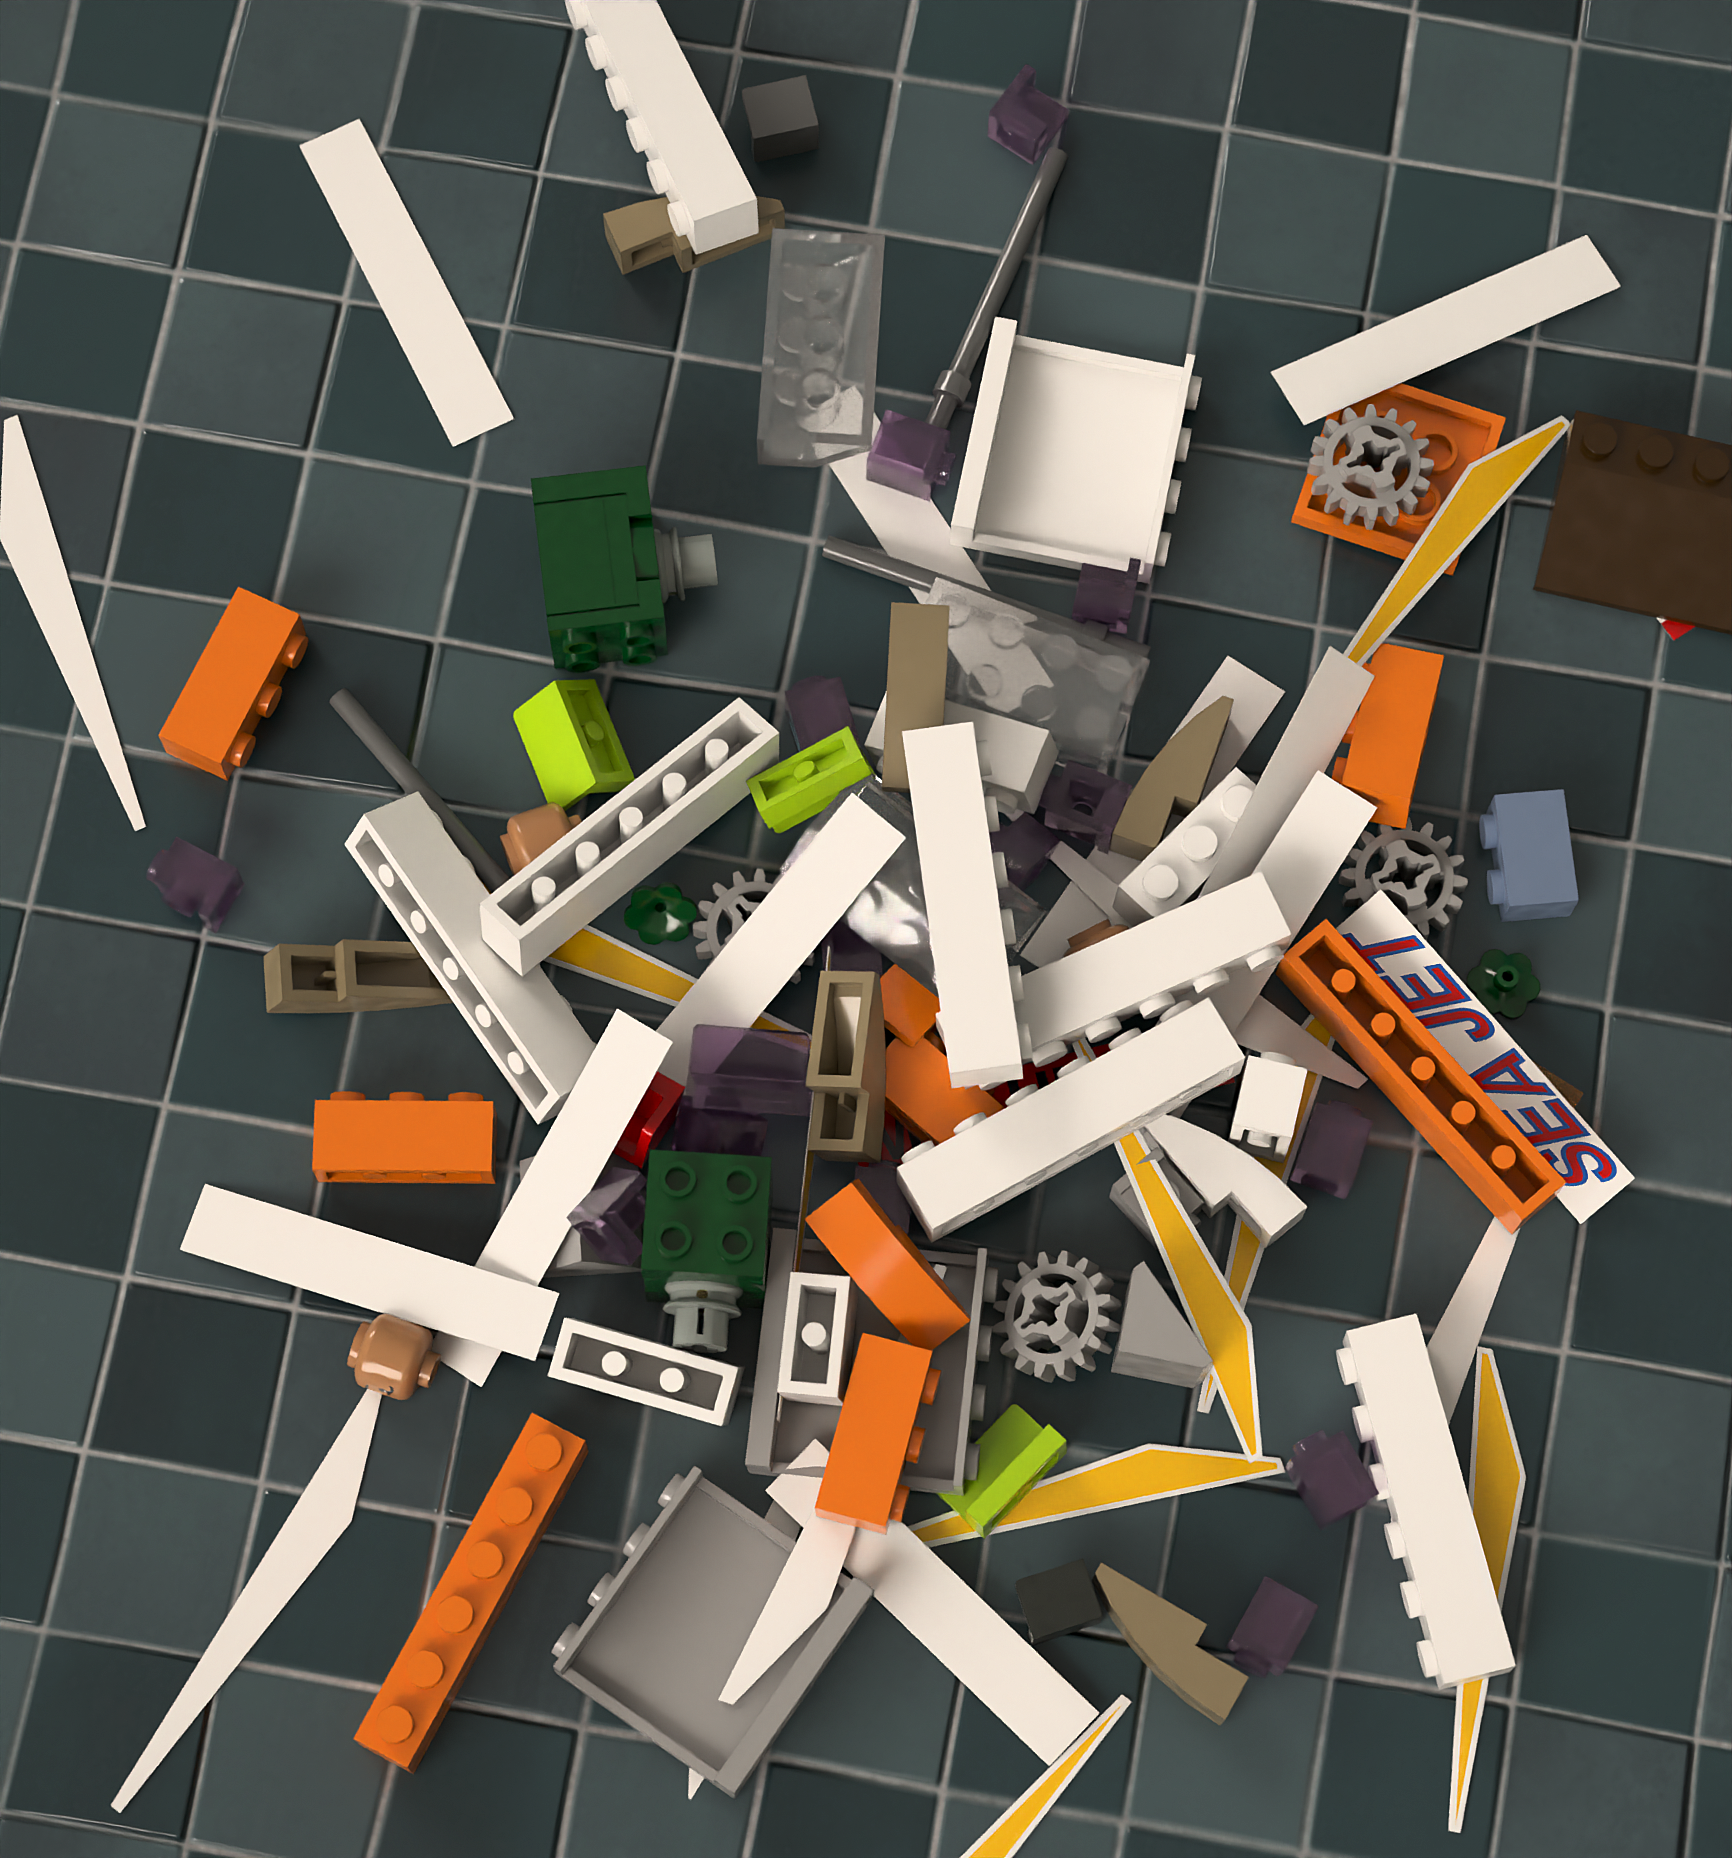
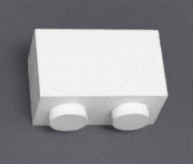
[1228,1052,1308,1163]
[777,1272,859,1406]

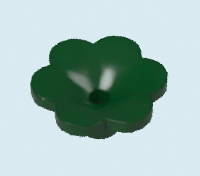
[624,882,697,945]
[1466,949,1540,1020]

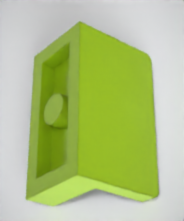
[513,679,635,811]
[746,726,877,833]
[936,1404,1067,1539]

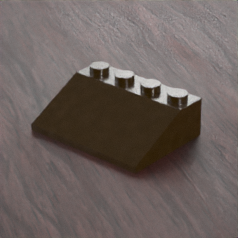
[1533,410,1732,635]

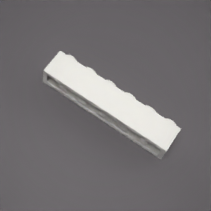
[565,0,759,255]
[479,697,779,977]
[902,722,1033,1089]
[345,791,597,1125]
[936,871,1292,1091]
[896,997,1245,1243]
[1336,1313,1516,1690]

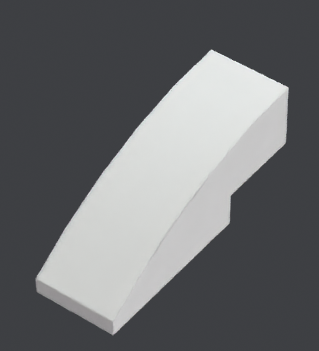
[1138,1114,1307,1248]

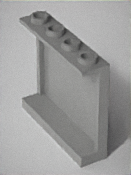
[745,1228,999,1496]
[551,1465,874,1799]

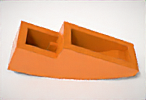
[804,1178,971,1351]

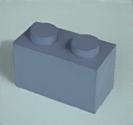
[1479,789,1579,922]

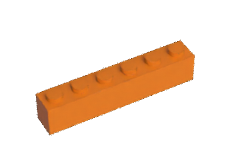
[1275,919,1566,1234]
[353,1413,589,1774]

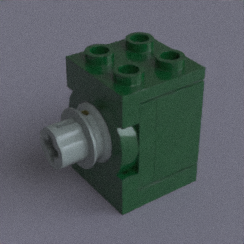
[531,465,718,673]
[641,1150,773,1353]

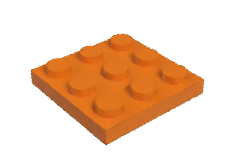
[1291,383,1506,576]

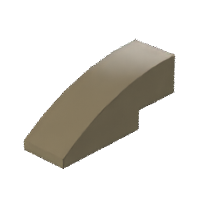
[603,196,785,275]
[881,602,950,793]
[1110,696,1234,861]
[263,939,453,1013]
[806,971,886,1163]
[1092,1563,1249,1726]

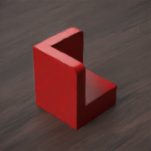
[612,1071,686,1168]

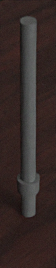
[920,147,1068,443]
[822,535,1151,668]
[329,688,558,954]

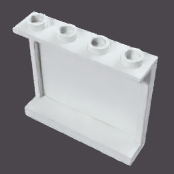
[949,317,1202,584]

